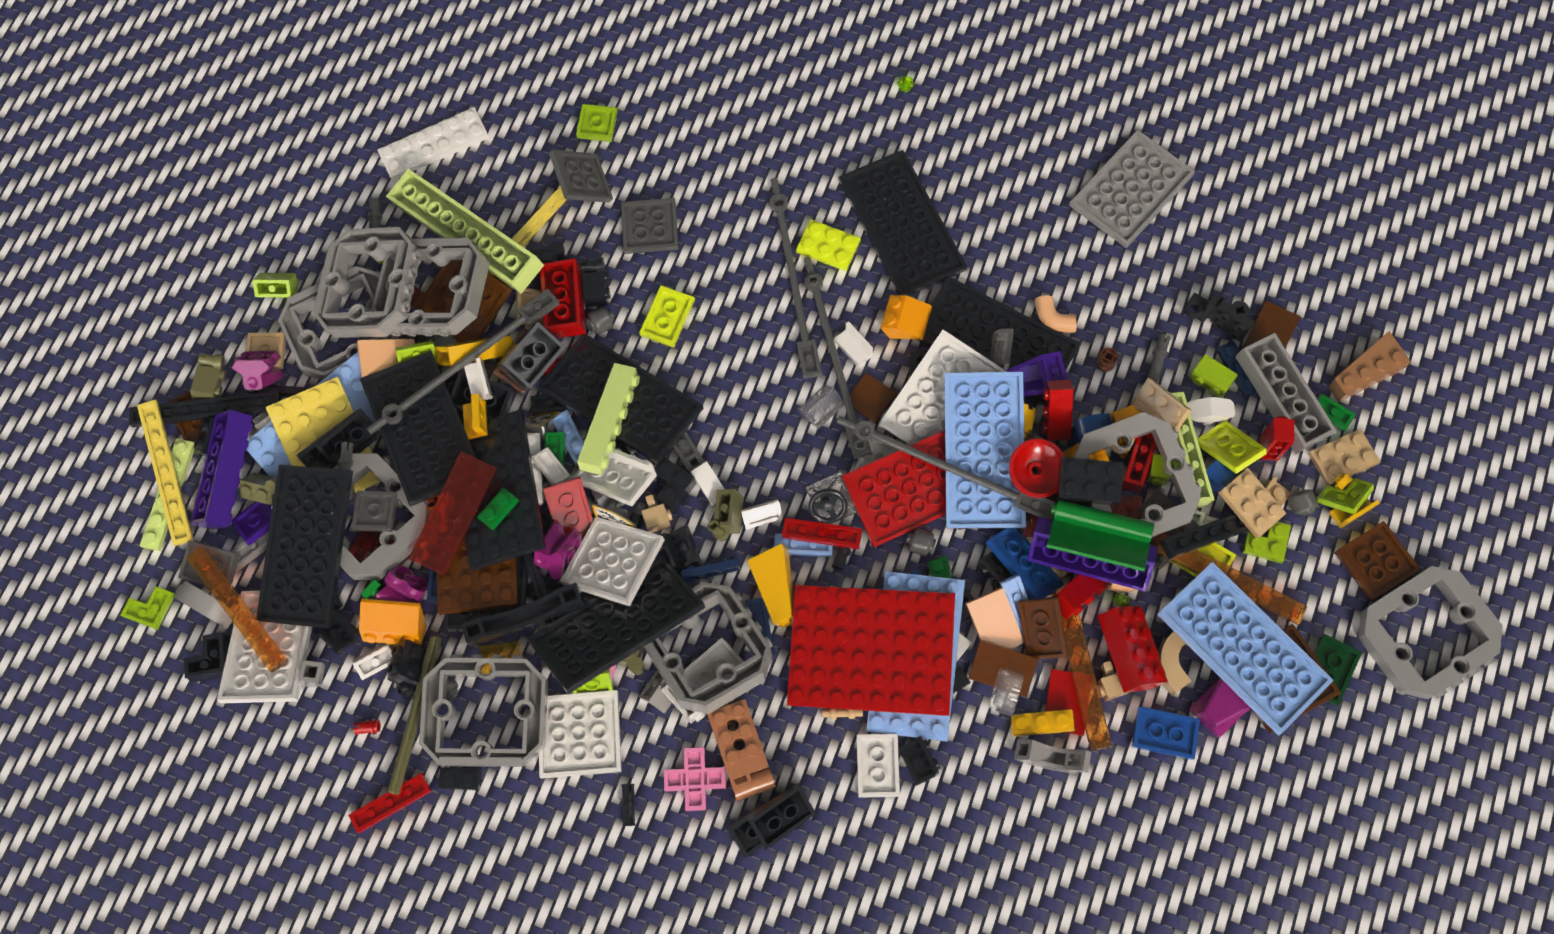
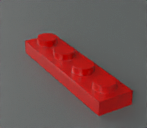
[782,518,863,549]
[348,773,432,834]

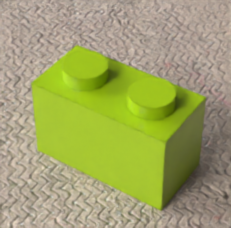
[252,273,298,298]
[1189,354,1238,398]

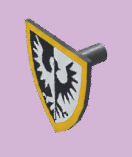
[525,412,561,442]
[592,498,637,527]

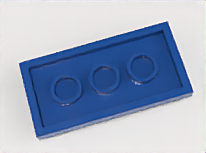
[986,528,1065,599]

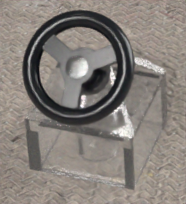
[806,472,857,524]

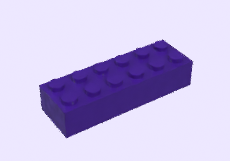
[190,410,253,530]
[1027,517,1158,592]

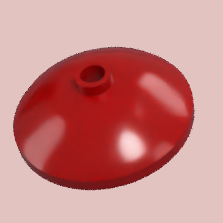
[1009,439,1065,498]

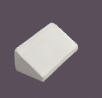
[353,643,392,680]

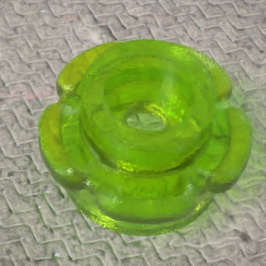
[897,76,914,92]
[1112,593,1132,607]

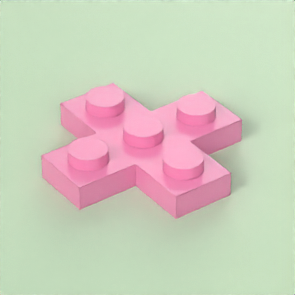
[664,747,726,811]

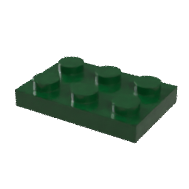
[1314,634,1362,707]

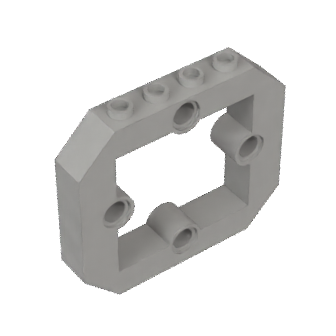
[313,227,421,338]
[371,238,490,337]
[278,266,403,380]
[1073,412,1202,538]
[333,453,431,580]
[1358,566,1503,699]
[644,582,773,714]
[419,654,548,767]

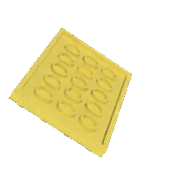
[266,377,381,493]

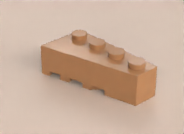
[1328,331,1411,403]

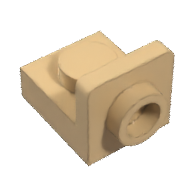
[1263,476,1292,507]

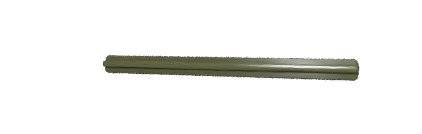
[388,636,442,795]

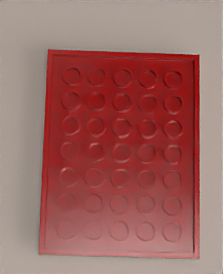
[787,585,956,716]

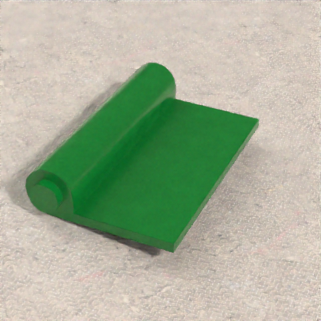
[1047,500,1155,571]

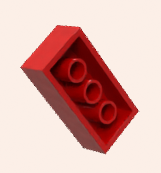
[540,258,586,339]
[1098,606,1168,693]

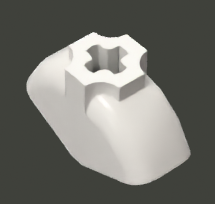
[1187,397,1235,425]

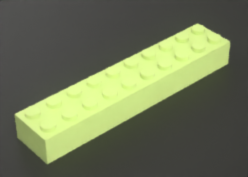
[386,169,544,294]

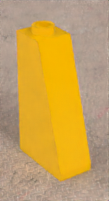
[435,336,514,366]
[747,543,794,628]

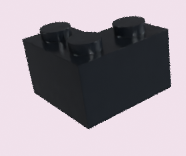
[654,457,696,514]
[184,632,231,682]

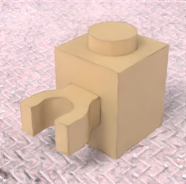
[641,495,673,533]
[1097,661,1129,701]

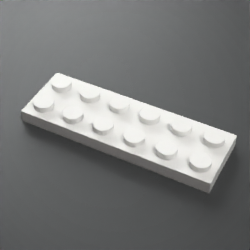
[377,107,489,181]

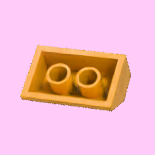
[359,599,427,646]

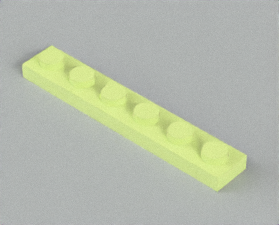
[140,439,195,552]

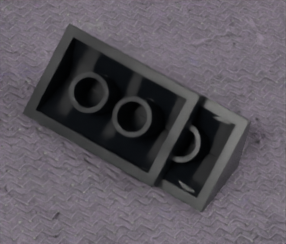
[441,366,514,420]
[296,408,381,469]
[727,783,816,858]

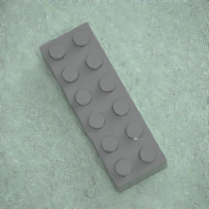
[1235,333,1337,454]

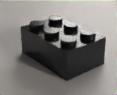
[496,322,566,391]
[1056,457,1123,506]

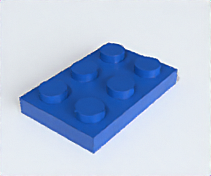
[1132,706,1200,760]

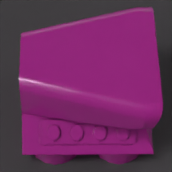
[232,350,284,390]
[534,521,582,580]
[374,565,428,603]
[1190,678,1251,737]

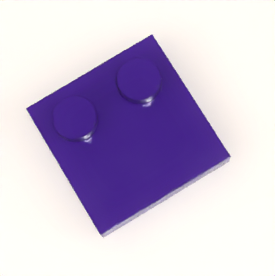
[231,501,272,546]

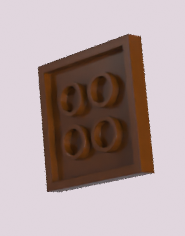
[1334,521,1421,602]

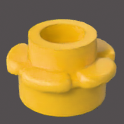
[1334,473,1353,490]

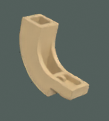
[1159,632,1192,696]

